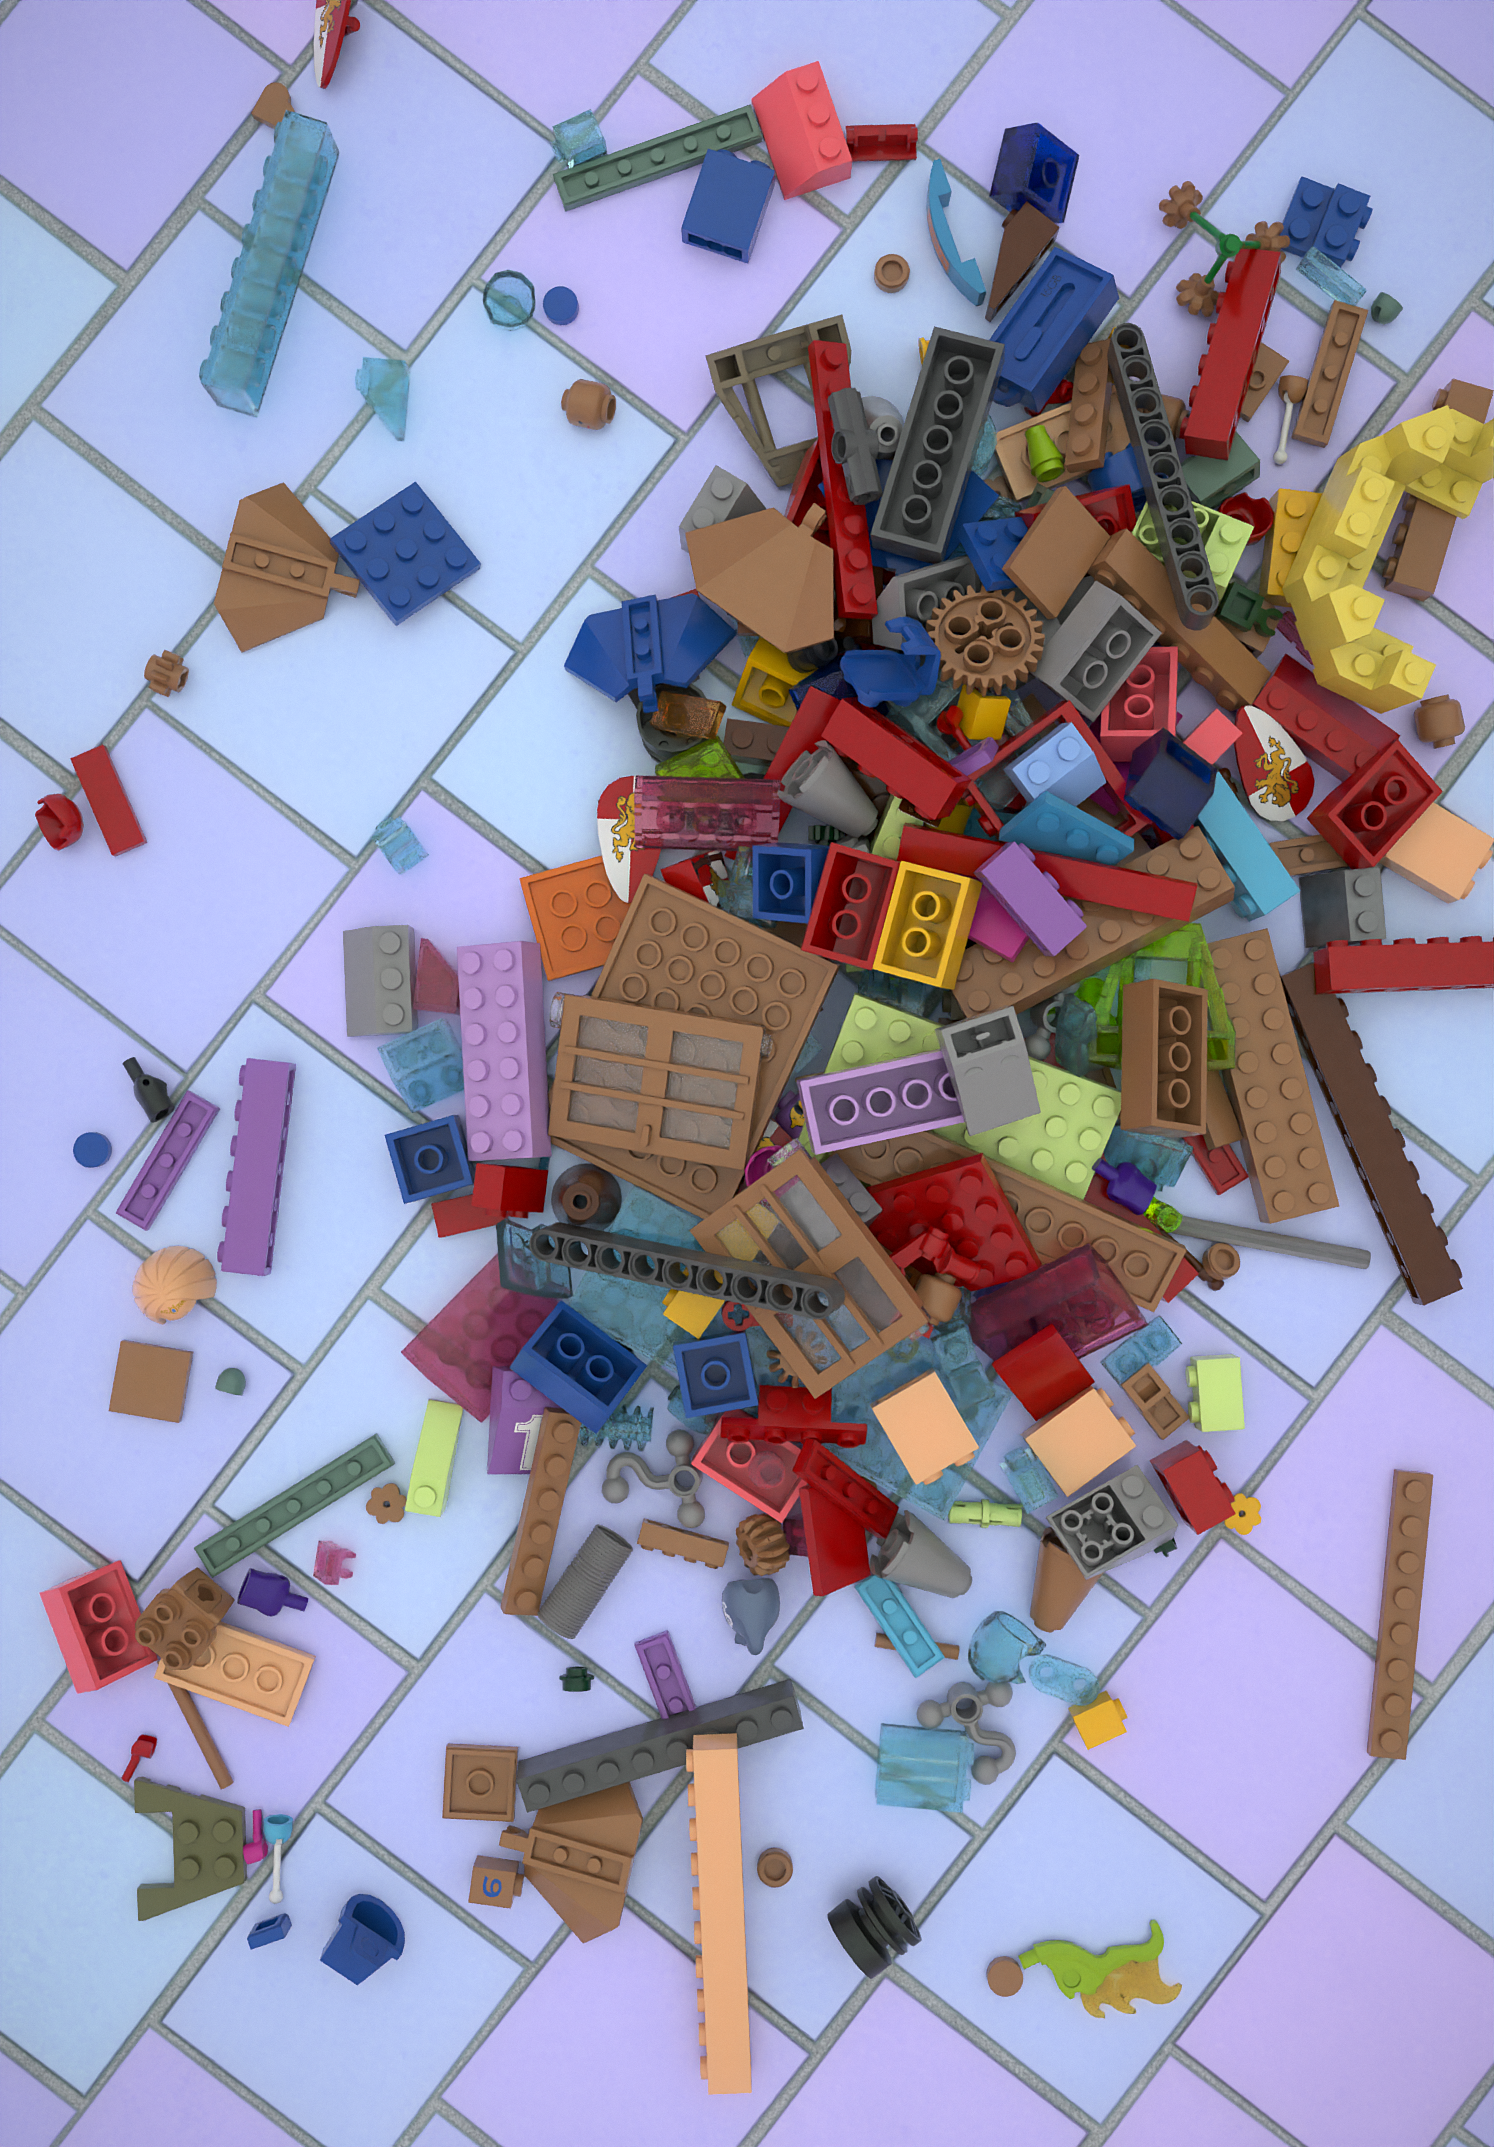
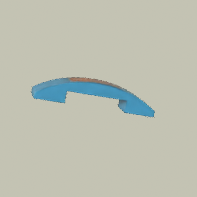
[926,159,986,306]

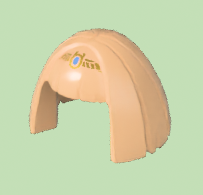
[132,1246,217,1325]

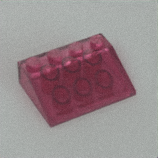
[963,1243,1148,1361]
[401,1247,560,1423]

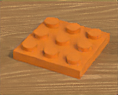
[519,855,631,981]

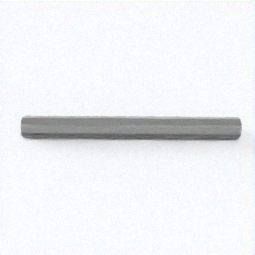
[1160,1213,1371,1269]

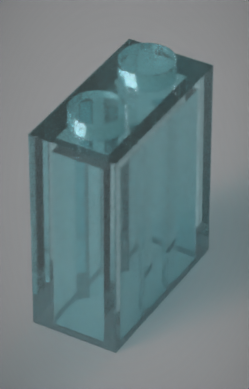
[875,1723,974,1813]

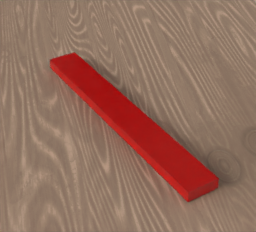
[897,823,1198,922]

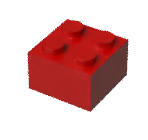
[1149,1440,1236,1535]

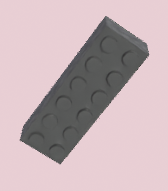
[870,326,1005,564]

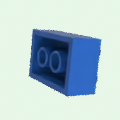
[509,1300,648,1434]

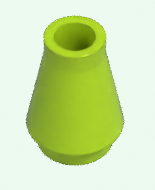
[1025,425,1065,482]

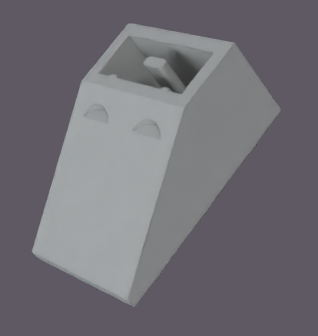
[935,1006,1041,1136]
[1046,1465,1178,1580]

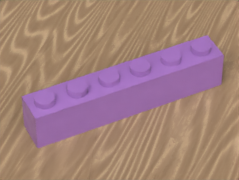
[217,1058,296,1276]

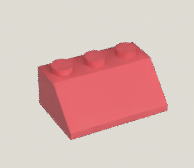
[751,61,852,200]
[39,1560,158,1694]

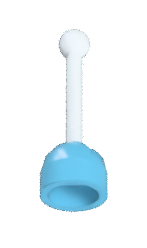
[263,1814,293,1904]

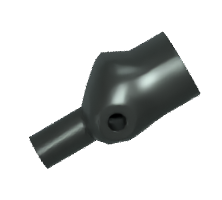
[122,1057,174,1123]

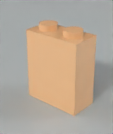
[1379,802,1494,904]
[870,1368,979,1485]
[1021,1385,1136,1497]

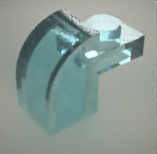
[717,846,778,929]

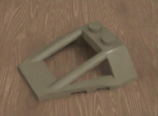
[705,314,852,487]

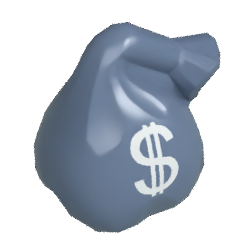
[722,1578,780,1655]

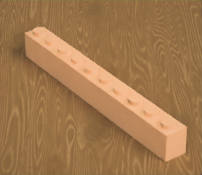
[686,1733,752,2095]

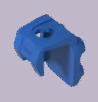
[840,617,941,707]

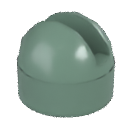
[1371,292,1403,325]
[215,1368,246,1396]

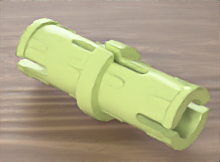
[948,1499,1022,1528]

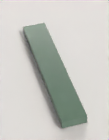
[553,104,763,212]
[194,1433,395,1578]

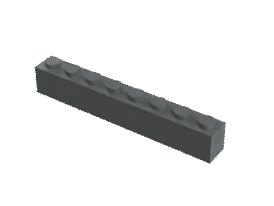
[516,1679,804,1813]

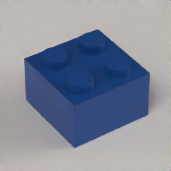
[752,842,829,924]
[384,1115,475,1204]
[673,1330,759,1419]

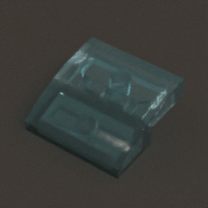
[496,1218,573,1299]

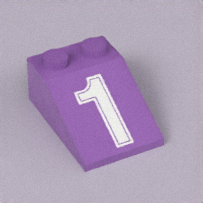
[487,1366,561,1474]

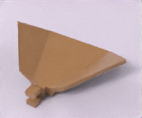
[214,482,360,653]
[685,503,834,654]
[499,1782,643,1944]

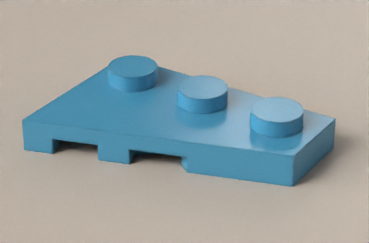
[999,791,1134,866]

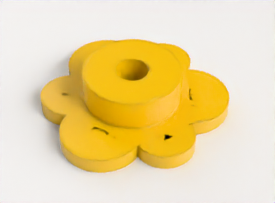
[1224,1493,1261,1535]

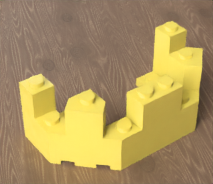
[1282,405,1494,714]

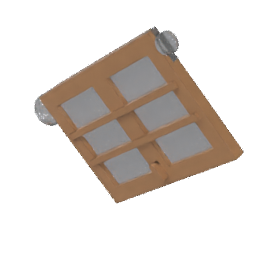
[548,992,773,1171]
[689,1137,932,1399]

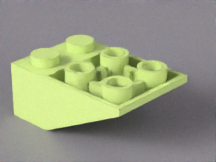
[1132,501,1254,606]

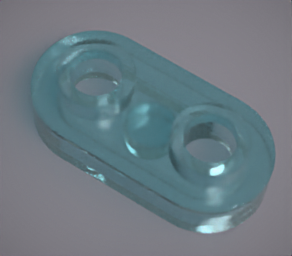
[1028,1654,1100,1706]

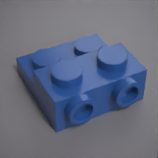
[1280,176,1373,271]

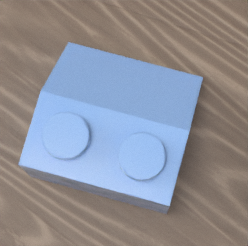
[1003,722,1107,807]

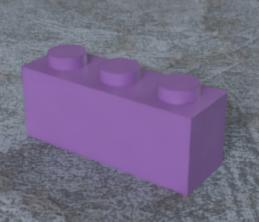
[973,841,1087,957]

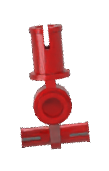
[889,1225,981,1284]

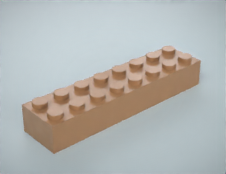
[949,826,1235,1019]
[1190,928,1339,1224]

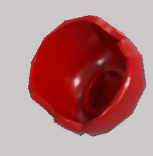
[1217,492,1274,546]
[35,794,84,851]

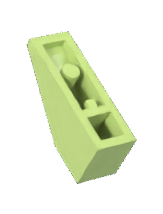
[405,1399,464,1517]

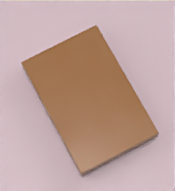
[1002,486,1110,620]

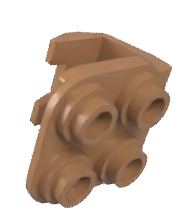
[135,1567,235,1670]

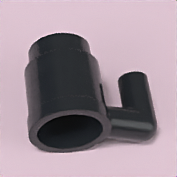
[787,636,855,673]

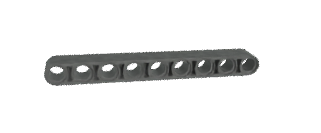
[1107,323,1219,631]
[529,1222,845,1319]

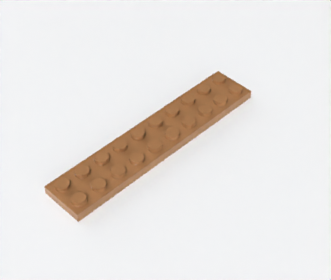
[828,1130,1187,1312]

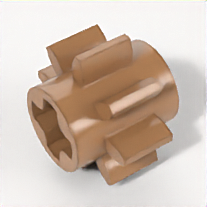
[144,650,189,697]

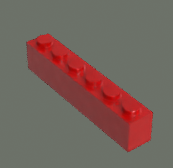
[1180,249,1281,460]
[1313,936,1494,995]

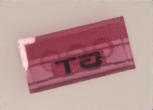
[634,775,780,852]

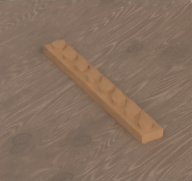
[1367,1469,1433,1760]

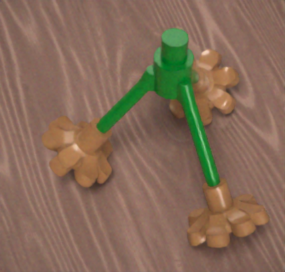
[1159,181,1290,317]

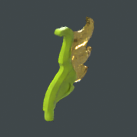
[1018,1920,1182,2019]

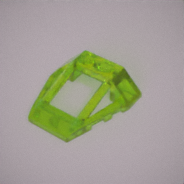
[1088,923,1236,1072]

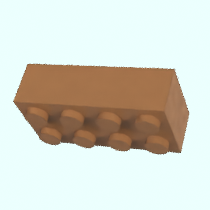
[1121,979,1208,1138]

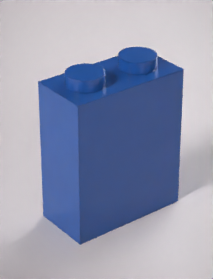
[681,149,775,264]

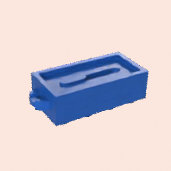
[989,247,1119,413]

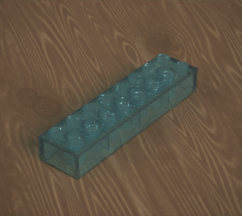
[199,110,340,418]

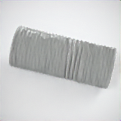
[537,1524,633,1639]

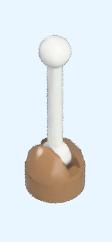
[1273,375,1308,464]

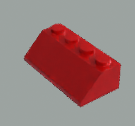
[1251,654,1400,782]

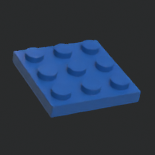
[330,481,481,626]

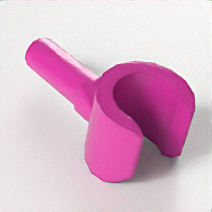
[243,1809,268,1864]

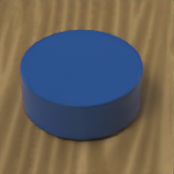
[543,286,579,325]
[73,1132,112,1168]

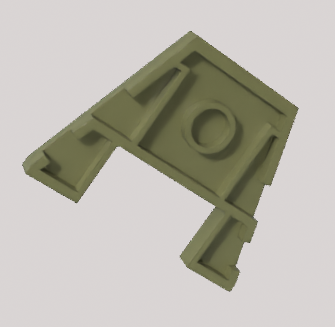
[134,1777,247,1921]

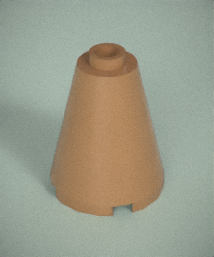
[1030,1527,1104,1633]

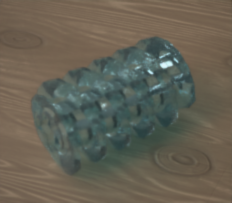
[579,1404,654,1452]

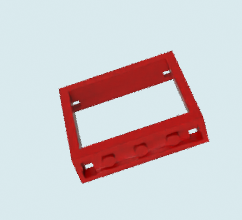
[961,700,1153,843]

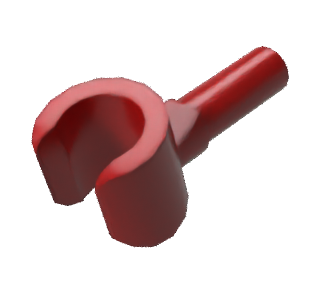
[937,705,972,751]
[121,1734,157,1782]

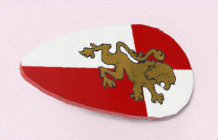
[314,0,360,89]
[1234,705,1315,821]
[597,776,667,904]

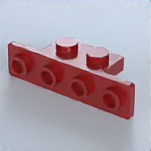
[721,1385,867,1448]

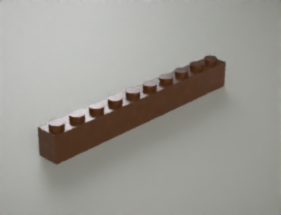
[1280,962,1463,1306]

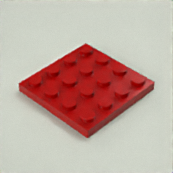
[865,1153,1042,1294]

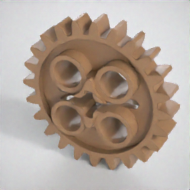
[925,585,1045,697]

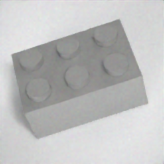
[1029,581,1162,722]

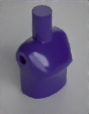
[1092,1158,1157,1215]
[237,1568,308,1617]

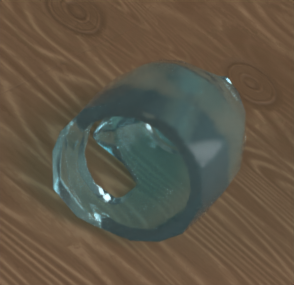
[968,1611,1046,1684]

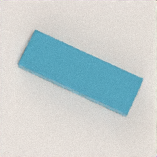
[854,1574,945,1678]

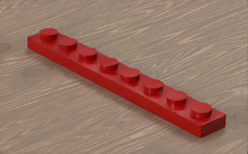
[808,340,878,620]

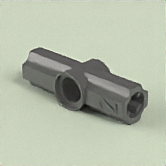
[828,388,883,505]

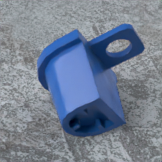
[320,1894,405,1986]

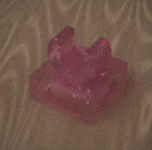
[313,1540,356,1585]

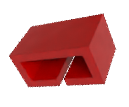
[471,1163,548,1219]

